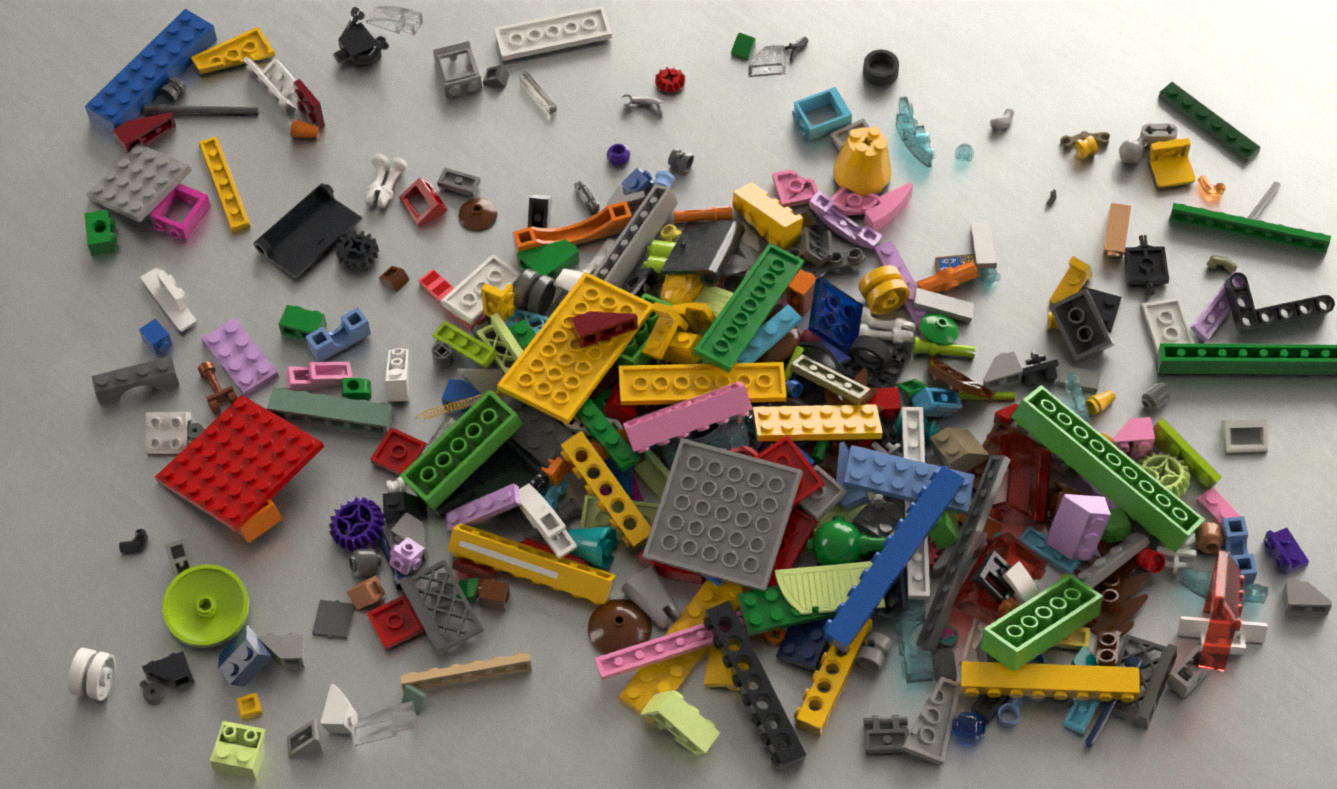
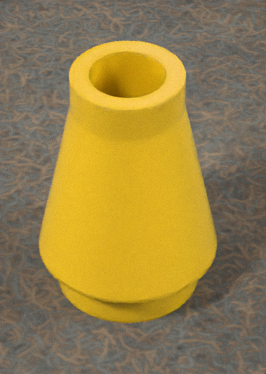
[1085,390,1116,415]

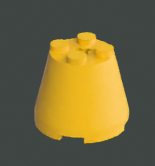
[833,127,892,196]

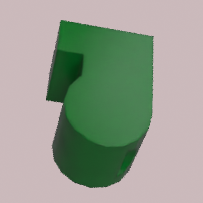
[341,378,372,401]

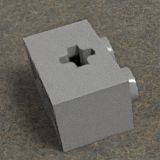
[1167,645,1215,698]

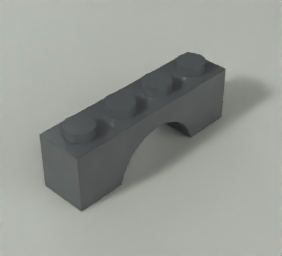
[92,356,180,405]

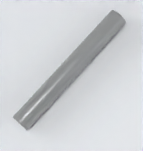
[1247,181,1281,220]

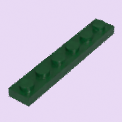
[1158,82,1261,162]

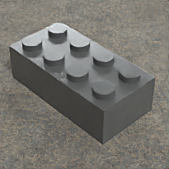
[506,397,574,469]

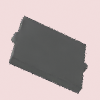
[312,600,355,639]

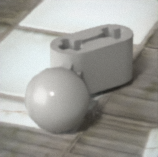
[1119,123,1178,163]

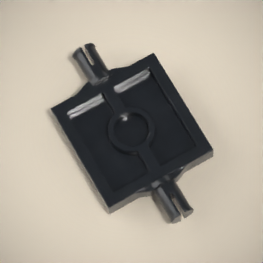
[1124,235,1169,295]

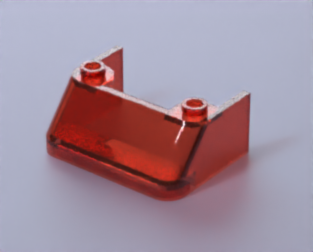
[987,428,1052,526]

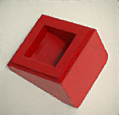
[993,403,1018,425]

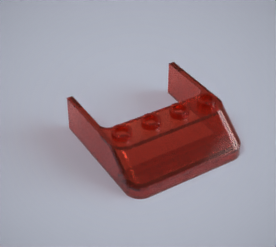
[1198,549,1245,672]

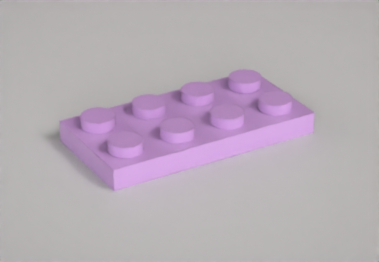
[201,318,279,396]

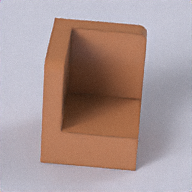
[347,575,386,610]

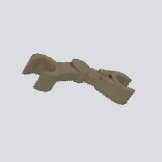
[1060,131,1110,150]

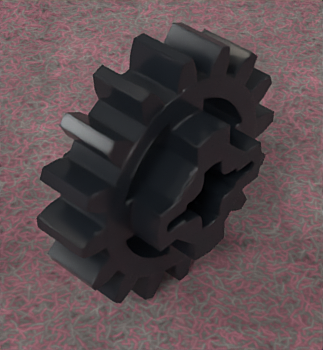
[335,231,379,271]

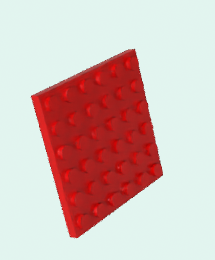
[155,395,324,532]

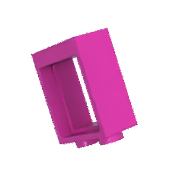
[150,183,211,241]

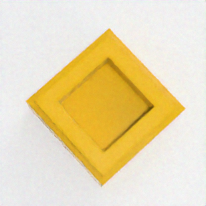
[236,692,263,720]

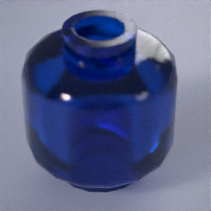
[952,711,986,742]

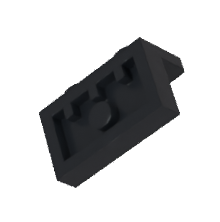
[875,570,909,618]

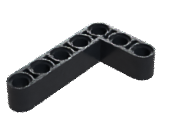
[1224,272,1335,333]

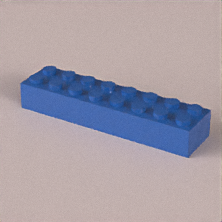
[85,9,217,135]

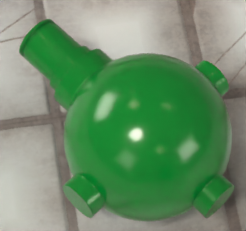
[808,516,887,566]

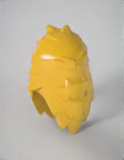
[660,274,704,305]

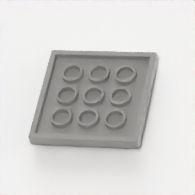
[86,144,192,222]

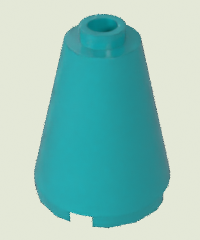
[566,526,617,569]

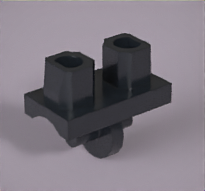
[1022,351,1059,387]

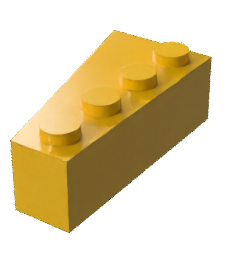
[732,182,803,251]

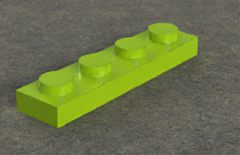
[432,320,499,369]

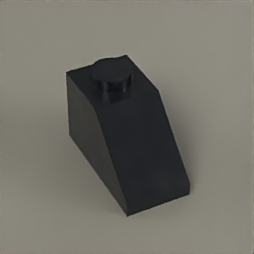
[527,194,552,228]
[383,492,428,524]

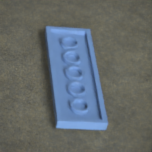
[843,445,974,515]

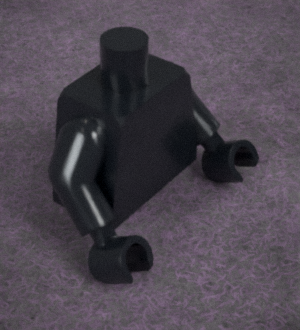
[333,7,389,67]

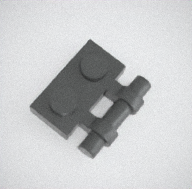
[863,715,909,754]

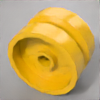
[858,265,910,315]

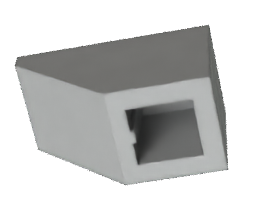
[391,512,428,561]
[260,633,306,668]

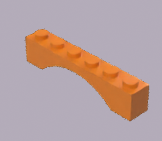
[513,201,632,253]

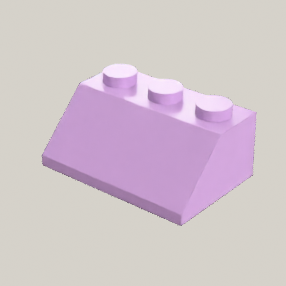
[1045,494,1111,561]

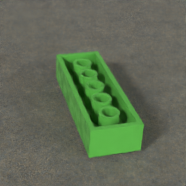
[400,390,523,511]
[981,574,1103,672]

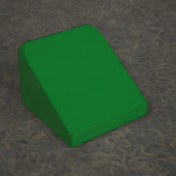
[731,32,756,60]
[458,578,480,603]

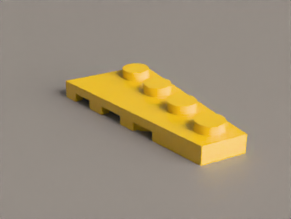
[191,26,276,74]

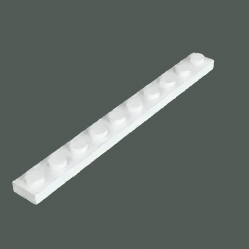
[902,407,930,600]

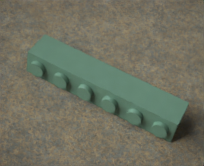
[267,388,394,436]

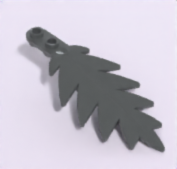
[724,239,866,279]

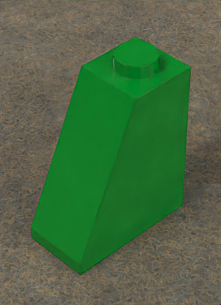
[517,239,579,279]

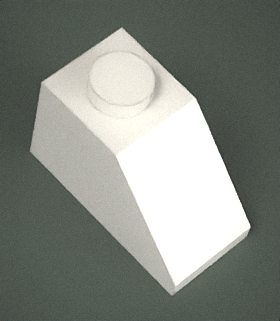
[320,684,358,734]

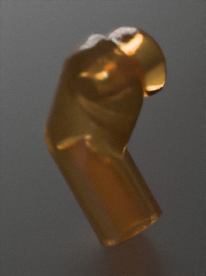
[1197,175,1226,196]

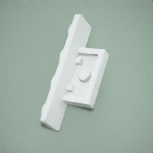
[244,57,296,111]
[141,268,197,332]
[1178,616,1268,655]

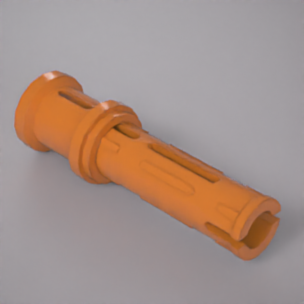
[674,205,733,223]

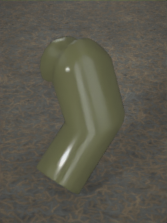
[1207,255,1238,274]

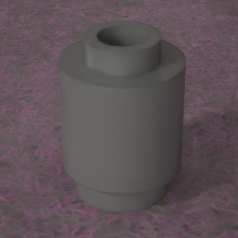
[1142,382,1172,411]

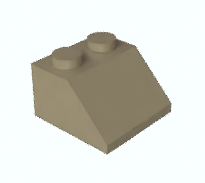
[929,427,990,472]

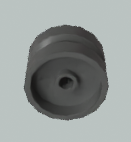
[513,269,556,316]

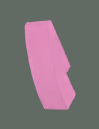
[864,182,913,231]
[285,362,352,392]

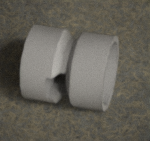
[855,632,893,673]

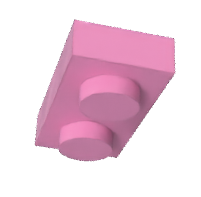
[1196,487,1240,526]

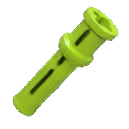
[913,336,976,359]

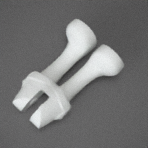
[365,154,407,209]
[859,307,916,344]

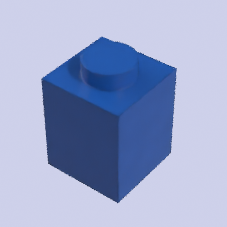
[139,319,173,355]

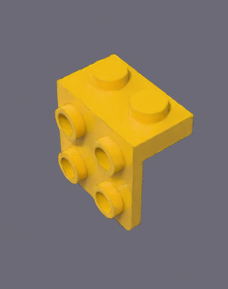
[1148,138,1196,188]

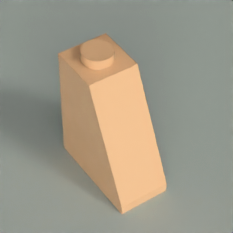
[1103,203,1131,258]

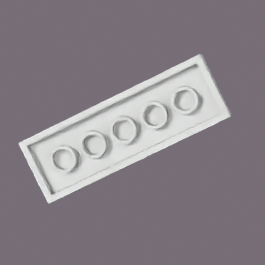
[494,6,612,61]

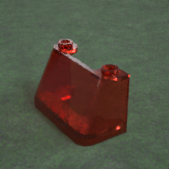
[954,531,1048,625]

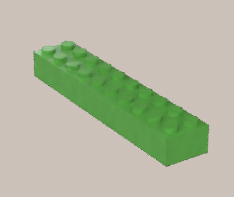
[1011,385,1205,552]

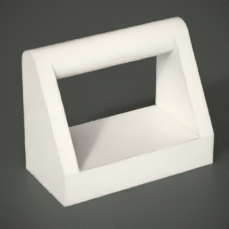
[1221,419,1268,453]

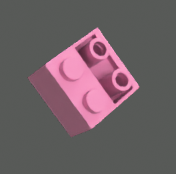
[1112,417,1155,462]

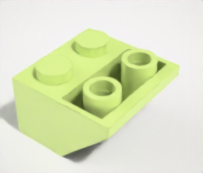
[210,721,266,779]

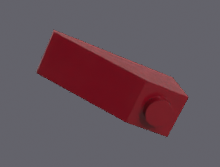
[113,112,176,154]
[571,311,638,348]

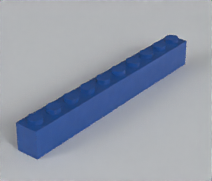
[823,465,965,653]

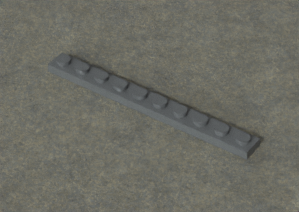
[915,455,1011,651]

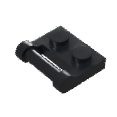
[972,550,1015,606]

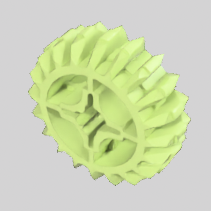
[1137,451,1190,498]

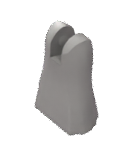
[621,565,682,629]

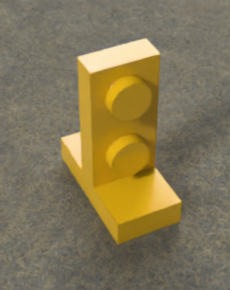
[1049,256,1093,304]
[642,302,689,360]

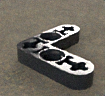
[840,343,911,389]

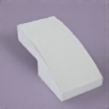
[1002,562,1040,605]

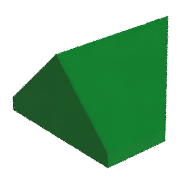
[896,378,928,407]

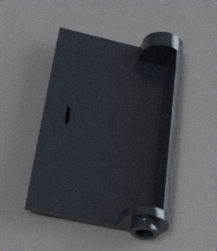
[253,183,362,278]
[660,221,745,287]
[464,439,549,520]

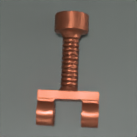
[197,361,238,414]

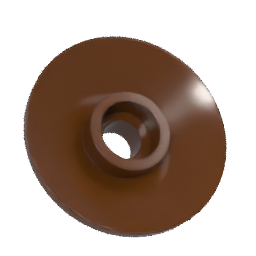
[459,198,498,231]

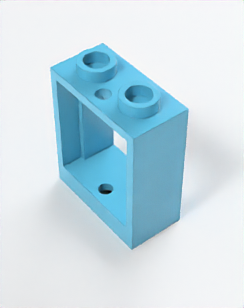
[792,87,852,141]

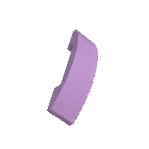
[809,190,882,249]

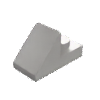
[607,184,645,212]

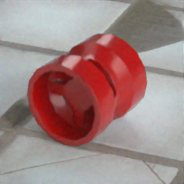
[1136,547,1166,574]

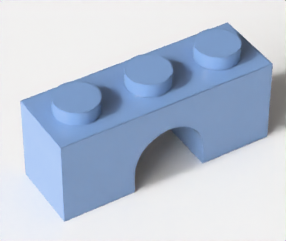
[306,307,371,362]
[1220,516,1258,586]

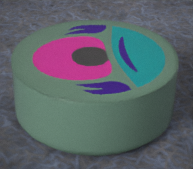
[939,626,959,648]

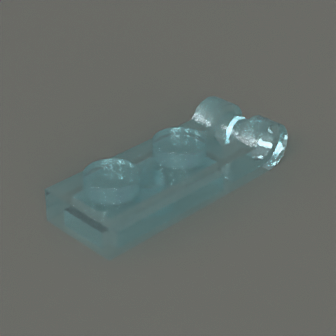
[1064,370,1090,424]

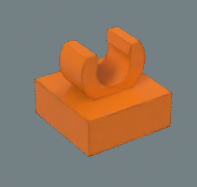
[541,456,569,486]

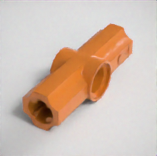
[916,261,979,293]

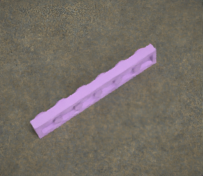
[874,241,931,340]

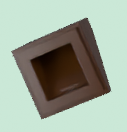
[379,266,410,292]

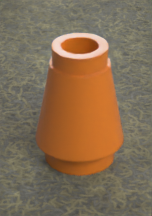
[290,119,319,138]

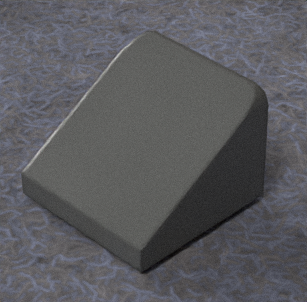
[483,65,509,87]

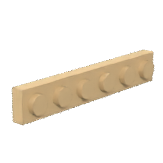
[400,653,532,693]

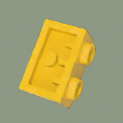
[481,283,516,323]

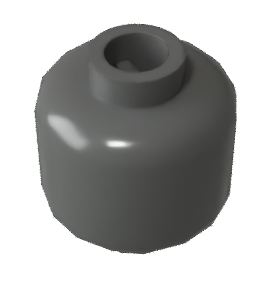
[349,548,382,577]

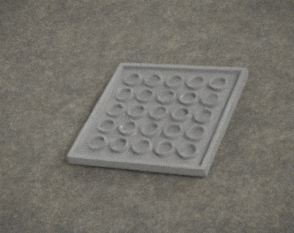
[643,438,803,592]

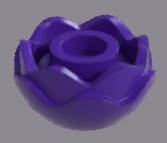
[606,143,631,166]

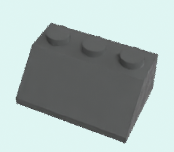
[1049,289,1114,361]

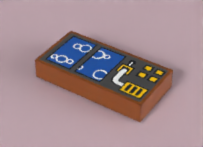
[935,254,978,272]

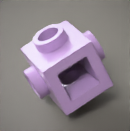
[389,537,425,575]

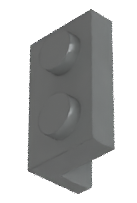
[800,226,833,267]

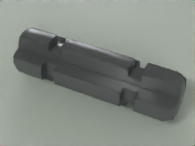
[574,180,600,213]

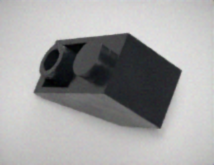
[142,651,195,689]

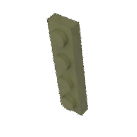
[790,355,871,405]

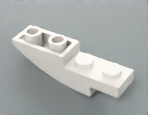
[519,484,577,559]

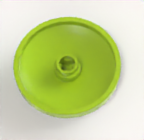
[162,564,249,648]

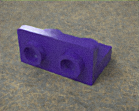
[1264,527,1309,574]

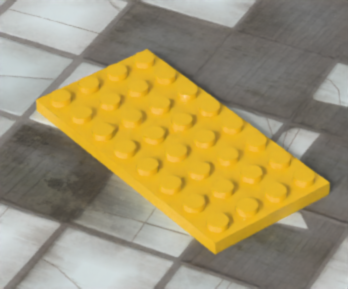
[497,272,654,424]

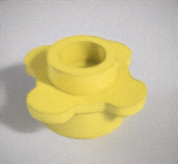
[660,224,681,242]

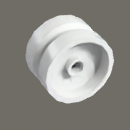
[68,648,116,700]

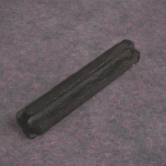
[520,71,557,114]

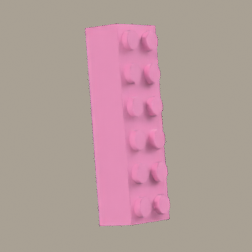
[623,381,753,453]

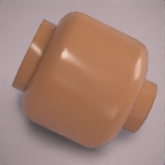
[1195,522,1224,554]

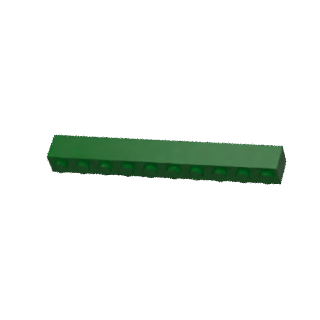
[1157,343,1337,375]

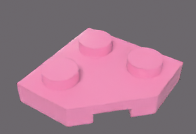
[772,170,818,208]
[831,186,880,215]

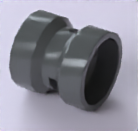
[160,76,187,103]
[668,147,694,172]
[432,342,454,370]

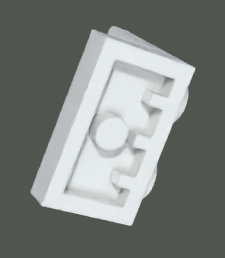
[145,412,191,454]

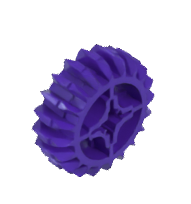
[329,497,386,552]

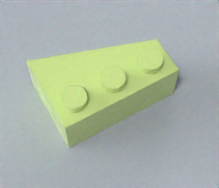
[640,690,720,755]

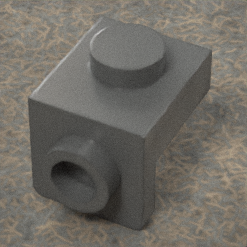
[930,648,957,681]

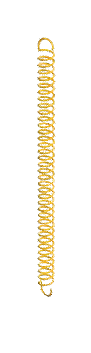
[415,390,507,420]

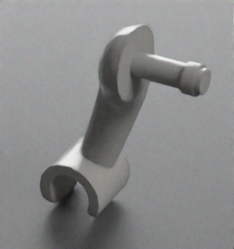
[621,94,664,115]

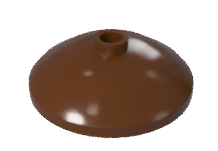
[754,323,801,363]
[588,599,652,655]

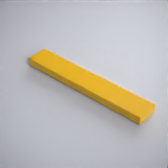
[198,136,250,233]

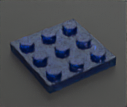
[808,277,863,357]

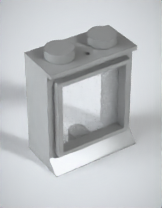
[433,41,482,97]

